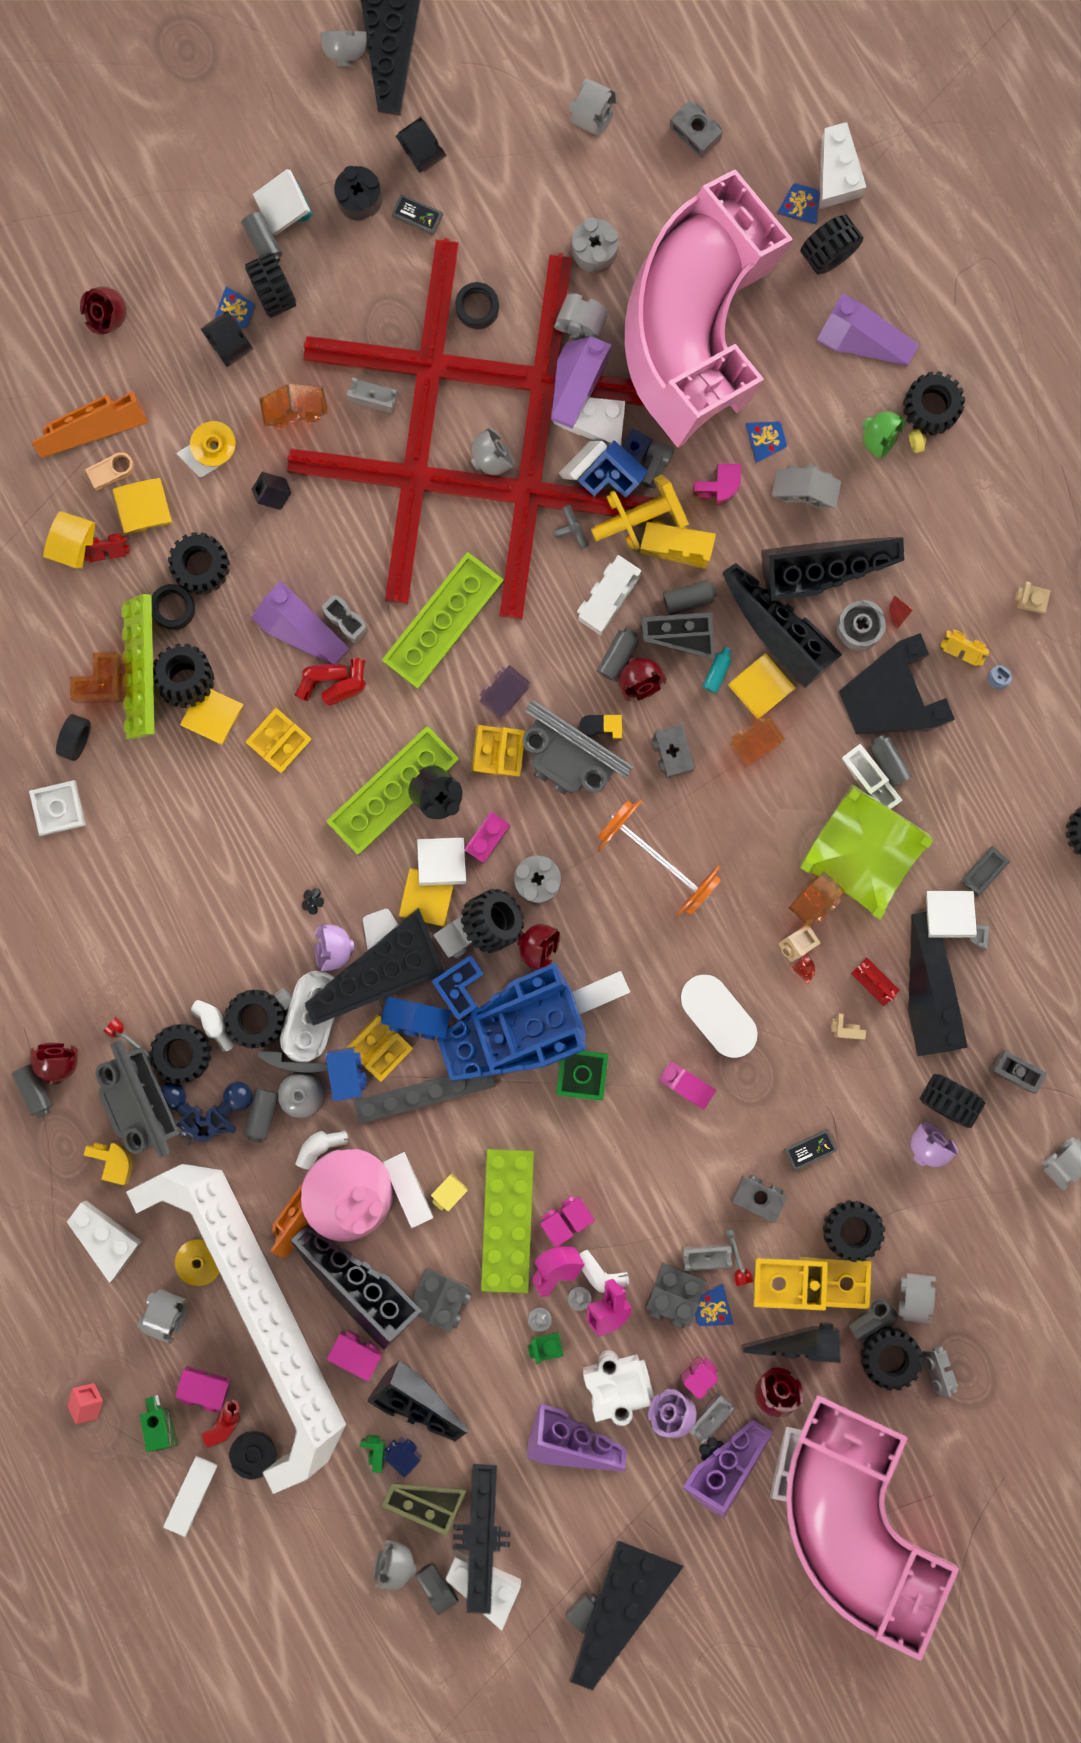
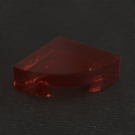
[889,596,913,629]
[791,953,815,983]

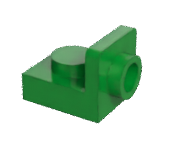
[528,1332,564,1364]
[360,1435,386,1473]

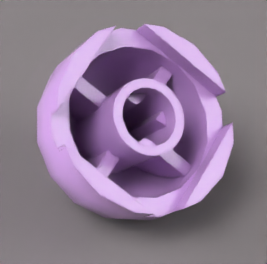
[315,924,354,972]
[910,1122,958,1168]
[648,1389,697,1438]

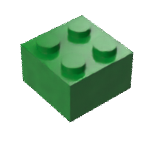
[556,1050,609,1101]

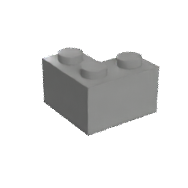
[772,465,841,509]

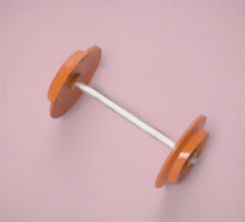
[597,799,721,918]

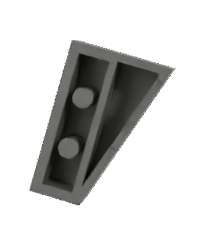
[641,612,715,659]

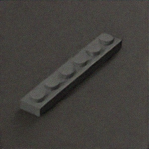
[354,1075,496,1124]

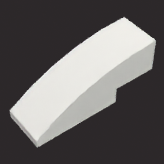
[842,744,902,809]
[572,971,630,1014]
[383,1152,434,1228]
[770,1427,802,1502]
[164,1456,218,1537]

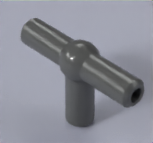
[553,504,589,549]

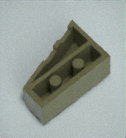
[381,1483,466,1536]

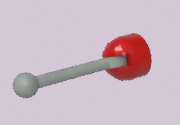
[103,1017,152,1062]
[726,1229,754,1287]

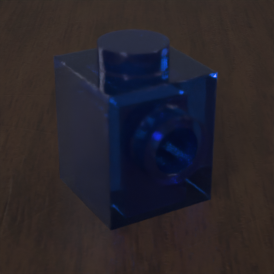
[622,428,653,464]
[384,1437,422,1478]

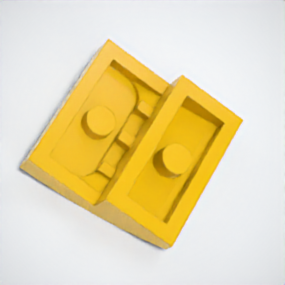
[112,478,172,534]
[43,511,96,568]
[728,653,795,720]
[180,689,244,745]
[245,707,312,773]
[471,725,526,777]
[399,867,454,927]
[345,1014,413,1082]

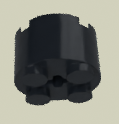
[395,116,447,174]
[334,166,382,221]
[200,311,253,367]
[408,765,463,820]

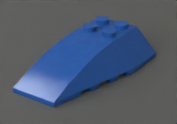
[437,963,586,1081]

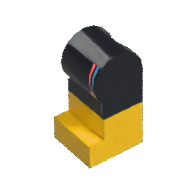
[579,715,622,740]

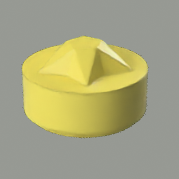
[909,429,926,454]

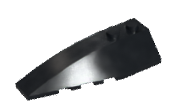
[761,537,904,601]
[722,563,842,688]
[908,912,968,1056]
[290,1225,422,1350]

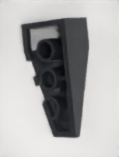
[741,1322,841,1363]
[367,1361,469,1441]

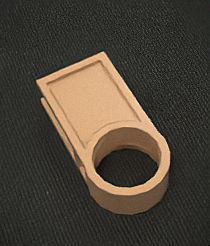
[85,452,134,491]

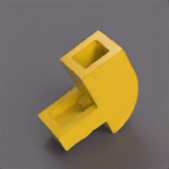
[84,1141,133,1185]

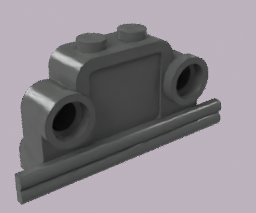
[523,699,633,795]
[95,1039,180,1158]

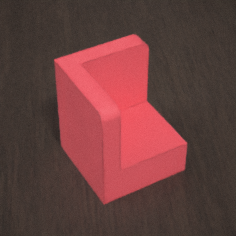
[67,1383,103,1424]

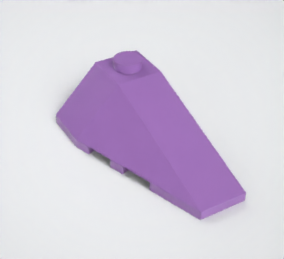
[817,293,919,366]
[551,336,611,429]
[252,581,350,664]
[527,1404,626,1471]
[683,1420,773,1519]

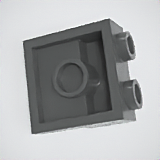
[645,1263,707,1328]
[412,1267,471,1332]

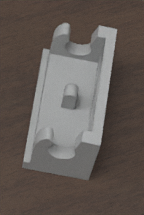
[347,378,399,414]
[682,1244,732,1271]
[690,1391,736,1444]

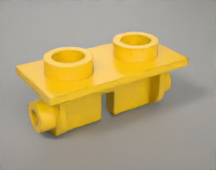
[939,630,989,667]

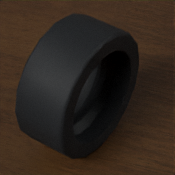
[455,282,499,330]
[152,584,195,630]
[56,714,91,761]

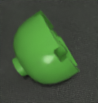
[862,411,906,459]

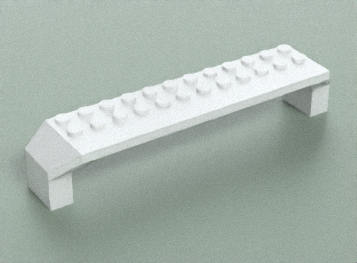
[126,1164,346,1494]

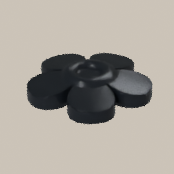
[302,888,324,915]
[699,1437,724,1461]

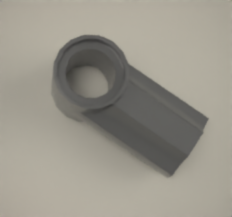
[640,439,675,489]
[849,1299,898,1342]
[416,1563,459,1615]

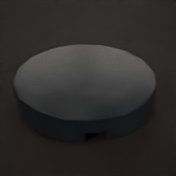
[229,1431,277,1480]

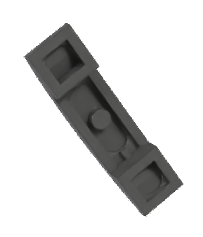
[258,1051,328,1072]

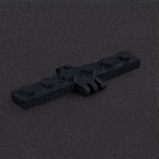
[453,1464,510,1614]

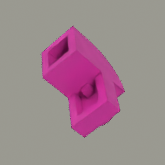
[693,464,741,505]
[659,1061,717,1110]
[532,1247,585,1297]
[587,1279,632,1337]

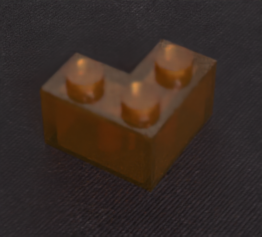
[259,384,328,429]
[70,652,122,703]

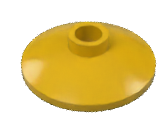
[190,421,236,467]
[175,1239,220,1286]

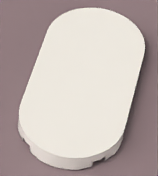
[280,971,335,1063]
[681,975,758,1058]

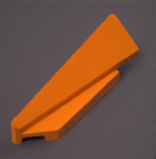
[32,391,147,458]
[271,1151,333,1258]

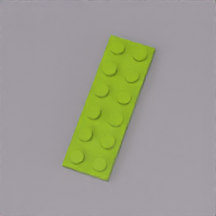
[382,551,504,690]
[121,594,154,740]
[326,726,460,856]
[481,1149,534,1293]

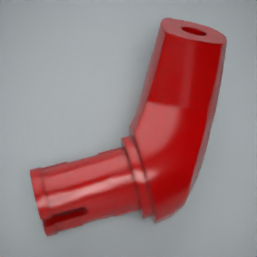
[321,658,366,706]
[295,664,347,702]
[201,1400,241,1448]

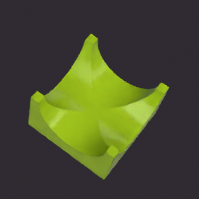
[800,784,934,919]

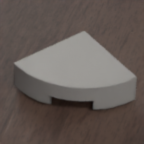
[968,924,989,949]

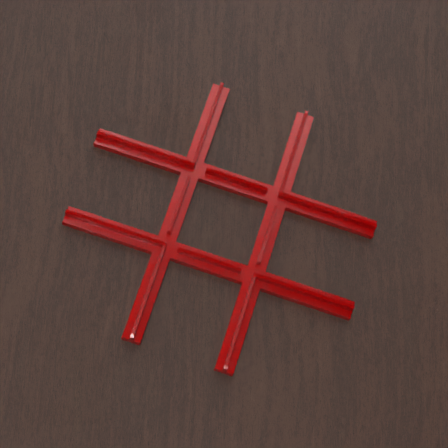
[287,238,655,619]

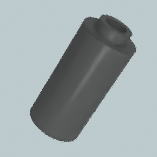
[241,212,283,262]
[663,580,717,615]
[597,628,639,682]
[869,735,912,787]
[11,1064,53,1118]
[244,1088,278,1143]

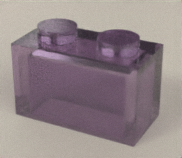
[479,665,531,721]

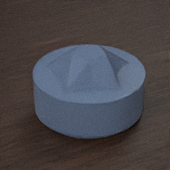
[987,665,1012,690]

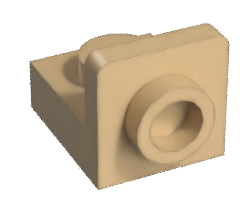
[1015,582,1051,614]
[778,924,820,962]
[831,1014,866,1040]

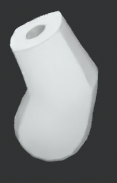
[191,1000,235,1051]
[296,1131,348,1170]
[579,1250,629,1293]

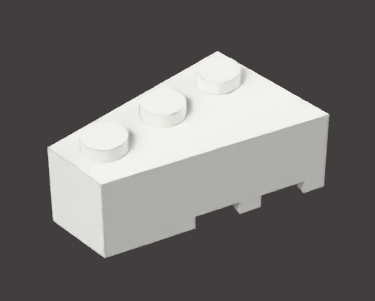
[819,122,866,209]
[553,398,625,447]
[577,555,642,635]
[67,1200,143,1283]
[446,1551,521,1631]

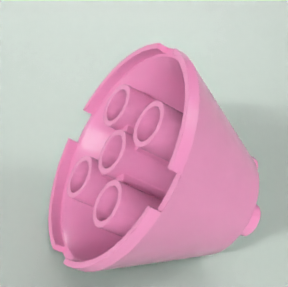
[301,1149,394,1241]

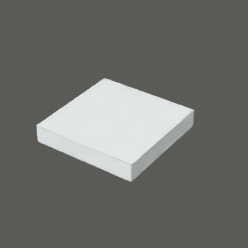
[253,169,310,235]
[558,441,607,480]
[29,780,86,836]
[417,838,466,886]
[926,891,977,938]

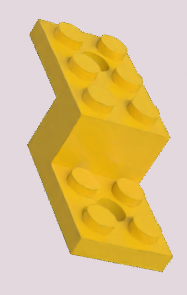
[753,1257,871,1310]

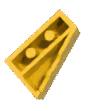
[640,520,716,570]

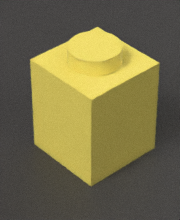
[431,1173,468,1211]

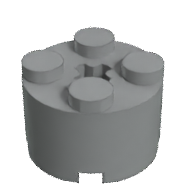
[569,79,618,136]
[572,218,618,273]
[554,294,608,341]
[836,600,886,651]
[514,856,561,904]
[1041,1137,1081,1191]
[898,1273,936,1324]
[137,1289,188,1344]

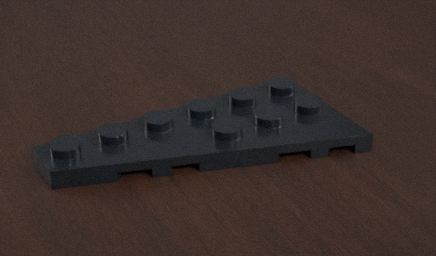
[361,0,421,116]
[304,908,444,1026]
[569,1540,684,1691]

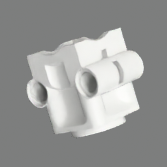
[583,1350,654,1426]

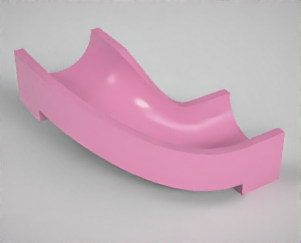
[625,169,793,448]
[787,1395,959,1661]

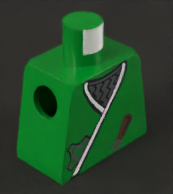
[140,1395,178,1453]

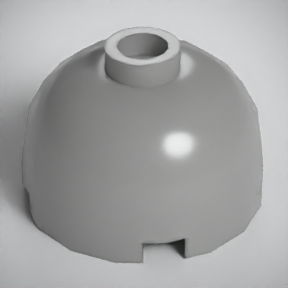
[321,31,367,66]
[471,427,514,476]
[278,1072,325,1118]
[373,1540,416,1591]

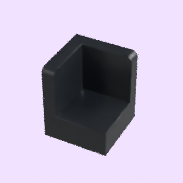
[252,472,292,510]

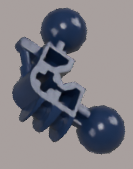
[160,1081,253,1145]

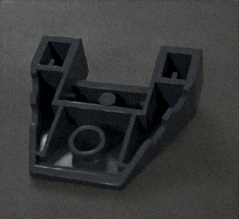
[839,633,955,734]

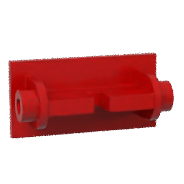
[84,533,130,563]
[850,958,900,1007]

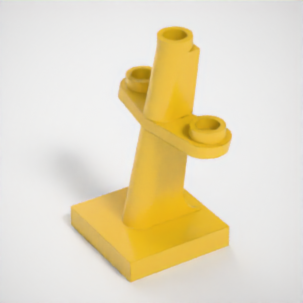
[591,474,689,550]

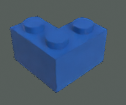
[578,440,648,498]
[432,955,484,1020]
[381,996,451,1041]
[325,1047,368,1101]

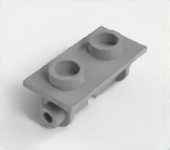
[922,1346,958,1397]

